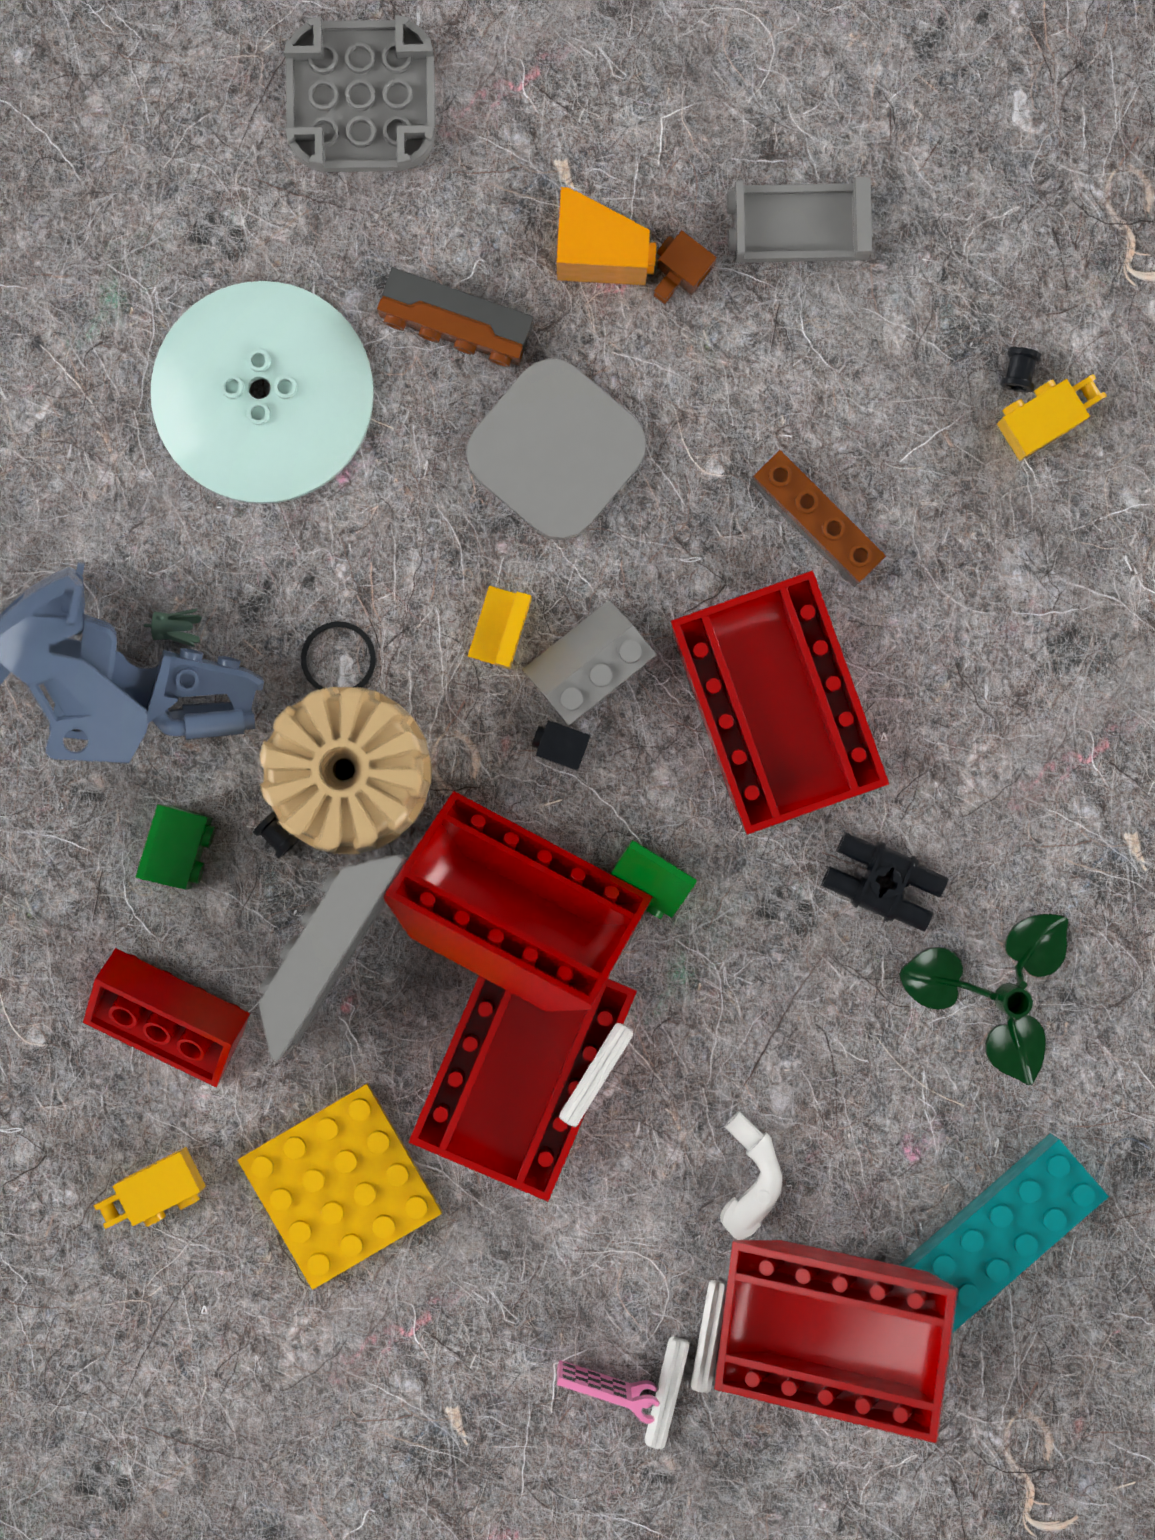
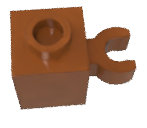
[653,230,717,305]

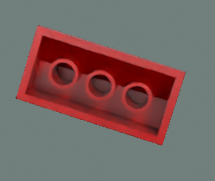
[83,948,251,1088]

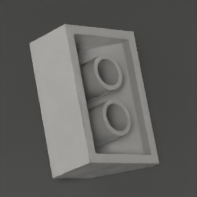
[522,600,657,727]

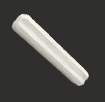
[559,1023,633,1127]
[691,1280,727,1393]
[644,1337,690,1449]

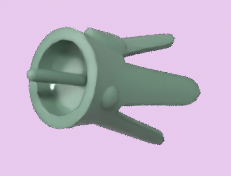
[143,608,202,647]

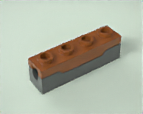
[377,267,534,367]
[750,450,886,587]

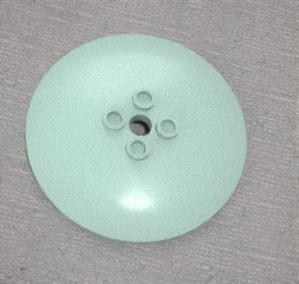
[151,281,374,504]

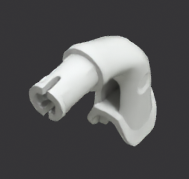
[720,1111,783,1240]

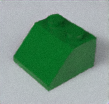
[135,804,216,890]
[610,840,698,920]

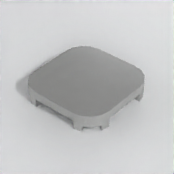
[284,15,436,172]
[466,359,646,540]

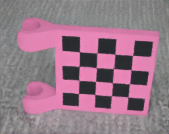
[557,1360,660,1424]

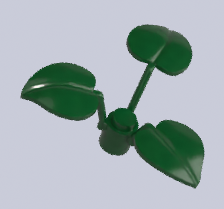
[899,914,1069,1085]

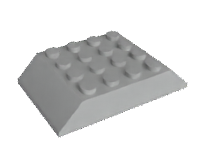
[258,853,410,1062]

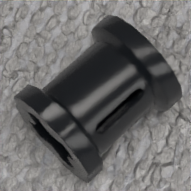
[1000,347,1041,393]
[253,811,300,859]

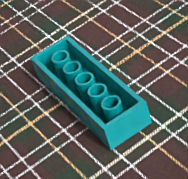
[899,1133,1109,1333]

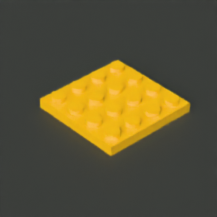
[237,1083,443,1290]

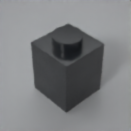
[531,720,591,771]

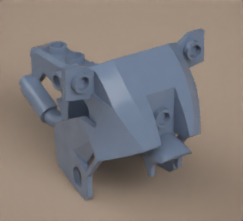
[0,561,264,763]

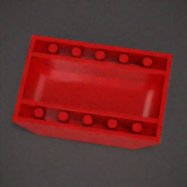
[670,570,889,835]
[383,791,653,1011]
[408,976,637,1202]
[714,1240,958,1443]

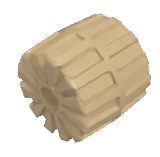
[259,687,432,854]

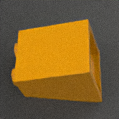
[556,187,656,286]

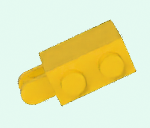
[996,374,1107,461]
[93,1147,206,1229]

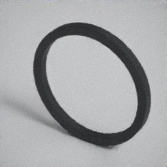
[301,621,376,690]

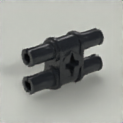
[821,832,948,932]

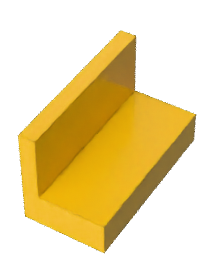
[467,586,532,670]

